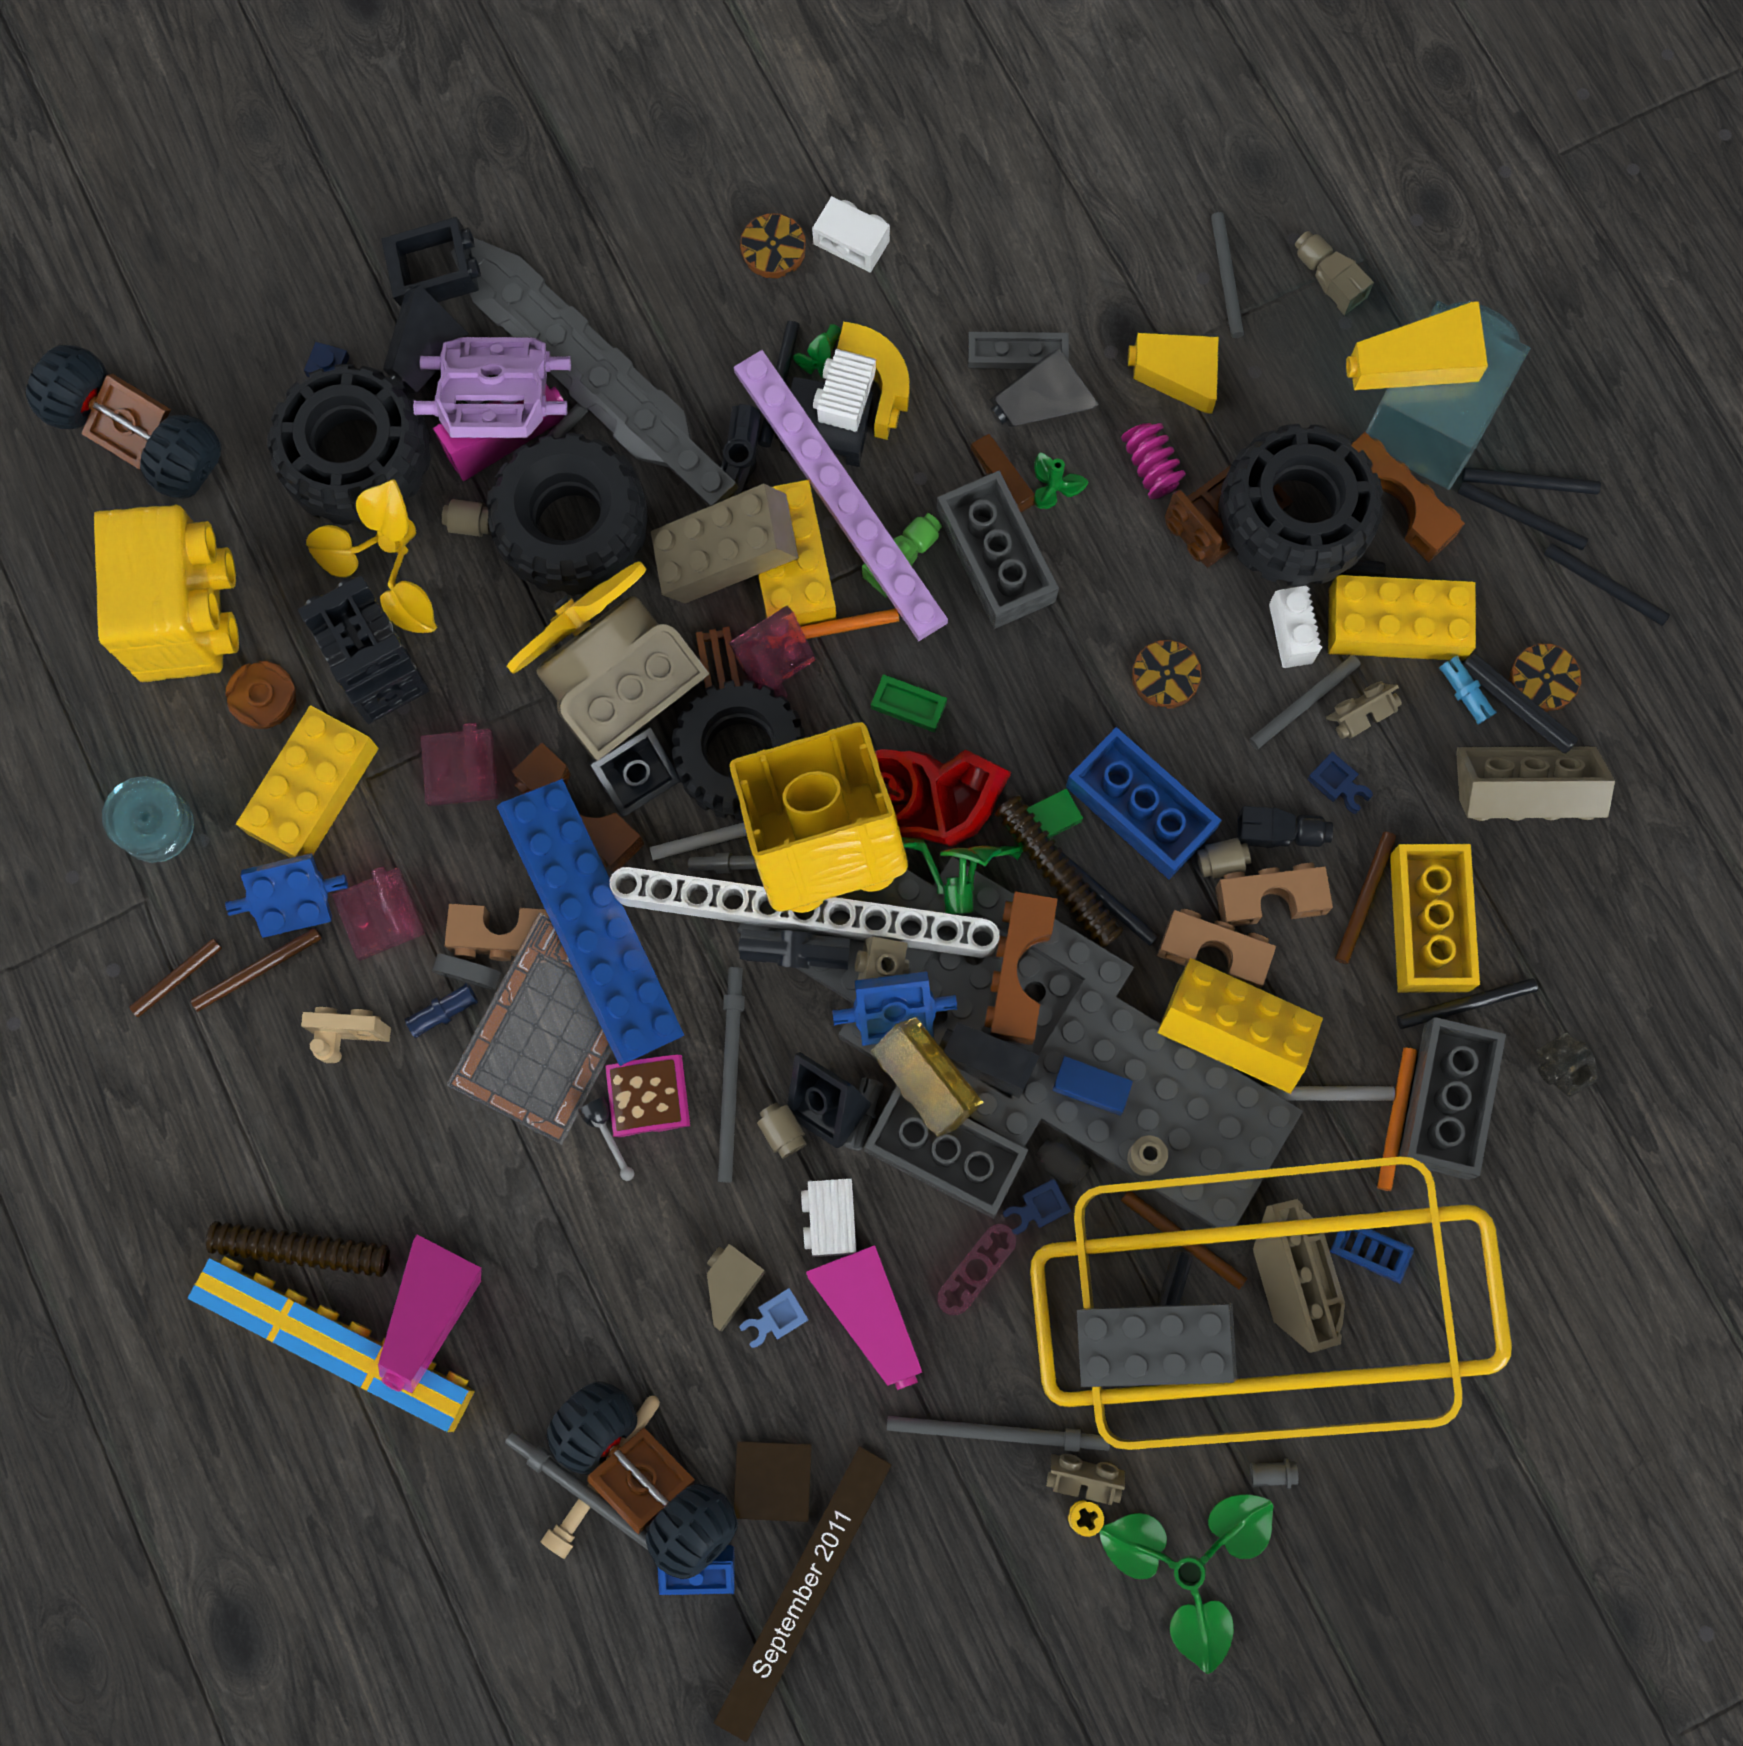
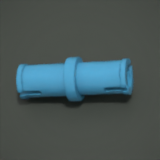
[1439,655,1497,725]

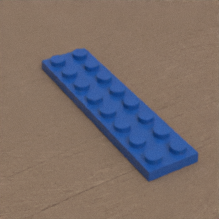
[497,779,684,1066]

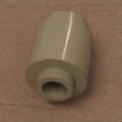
[442,499,491,537]
[1197,838,1251,879]
[757,1102,807,1159]
[1127,1135,1168,1176]

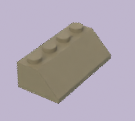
[1456,747,1615,821]

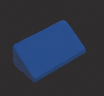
[1052,1056,1133,1116]
[658,1545,735,1595]

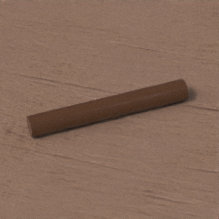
[129,938,222,1017]

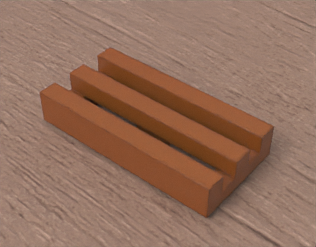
[696,627,740,689]

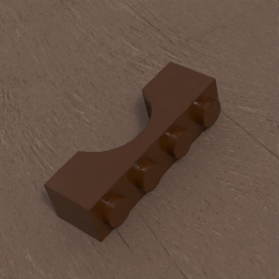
[512,743,644,873]

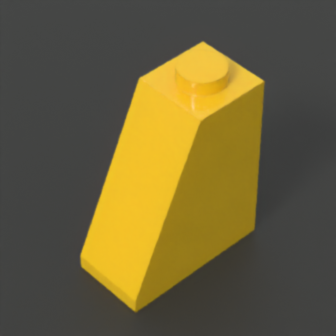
[1128,333,1218,414]

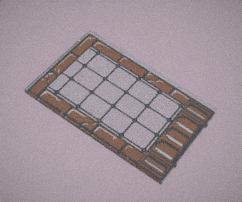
[446,913,612,1145]

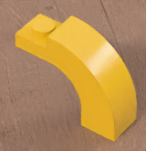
[837,322,909,440]

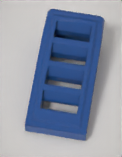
[1330,1229,1414,1284]

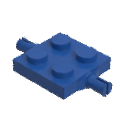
[225,853,348,938]
[832,971,957,1046]

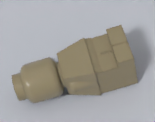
[1295,231,1374,316]

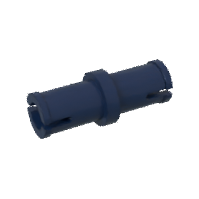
[404,983,478,1039]

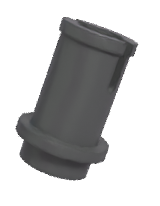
[1250,1458,1298,1489]

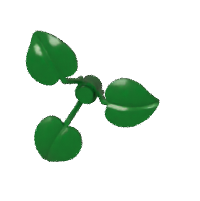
[902,837,1022,914]
[1099,1494,1274,1674]

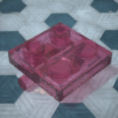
[729,605,816,698]
[421,723,498,806]
[332,867,426,961]

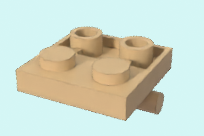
[301,1007,391,1063]

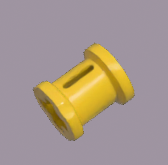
[1068,1500,1104,1537]

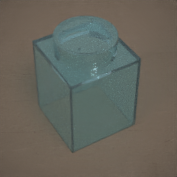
[1366,300,1531,490]

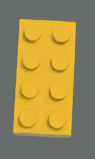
[742,480,836,632]
[1328,575,1476,661]
[236,705,379,858]
[1390,844,1480,993]
[1157,958,1323,1094]

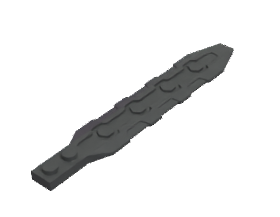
[451,237,739,506]

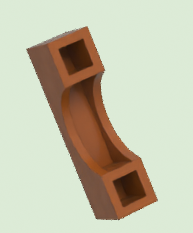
[1351,432,1465,562]
[984,891,1058,1045]

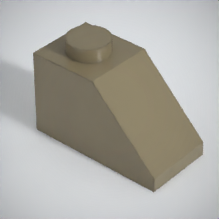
[707,1244,766,1331]

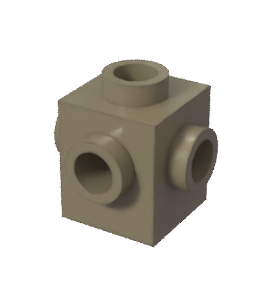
[855,936,909,980]

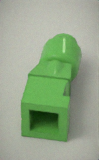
[862,513,942,598]

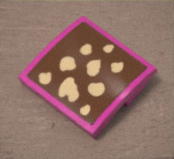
[605,1055,690,1137]

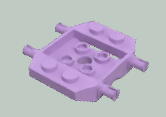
[413,337,571,438]

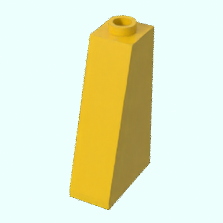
[1346,301,1488,390]

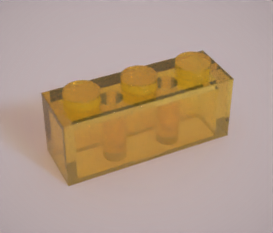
[871,1017,984,1137]

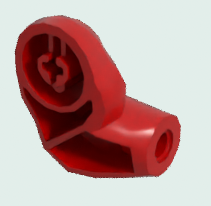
[875,749,1012,847]

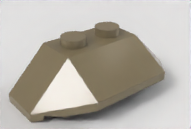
[1253,1199,1345,1353]

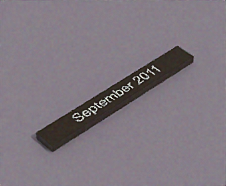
[713,1446,892,1743]

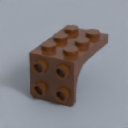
[1164,464,1293,568]

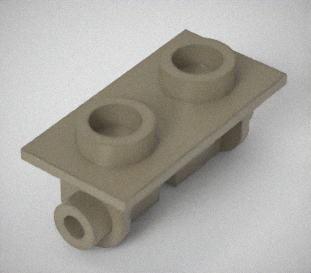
[1326,681,1402,739]
[1046,1454,1125,1505]

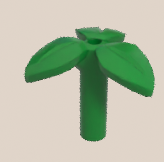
[793,324,841,379]
[1034,452,1089,509]

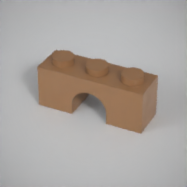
[1215,863,1333,927]
[444,904,550,963]
[1157,909,1276,989]

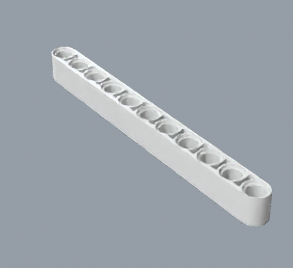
[610,867,999,958]

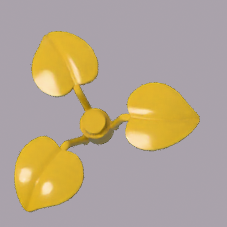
[306,479,438,633]

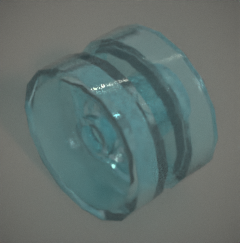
[102,776,194,863]

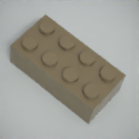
[651,484,799,603]

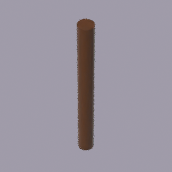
[1335,832,1396,964]
[190,927,322,1012]
[1120,1191,1247,1290]

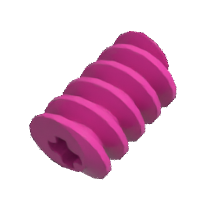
[1121,423,1186,499]

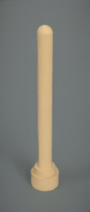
[540,1396,660,1559]

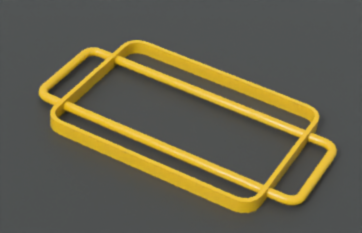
[1030,1156,1512,1450]

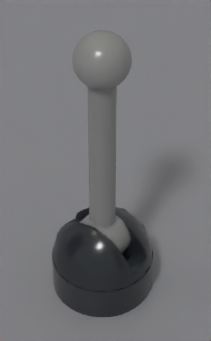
[578,1097,635,1181]

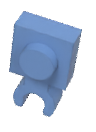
[739,1288,809,1348]

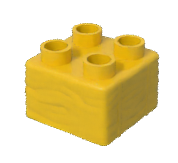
[94,504,239,682]
[730,722,908,913]

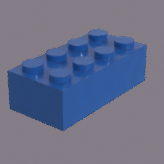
[1066,727,1222,880]

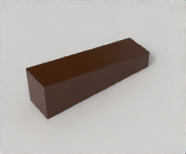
[971,434,1035,512]

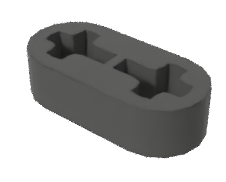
[432,954,501,991]

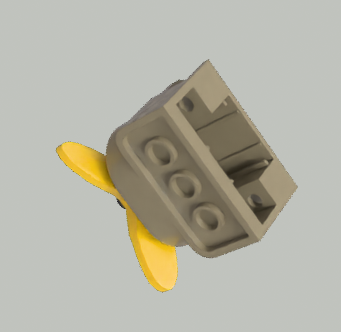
[506,561,710,761]

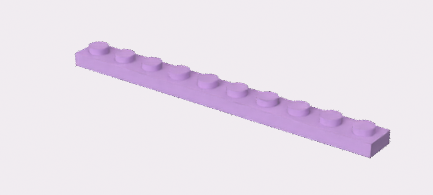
[734,350,948,641]

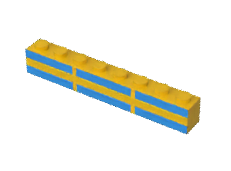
[188,1256,475,1432]

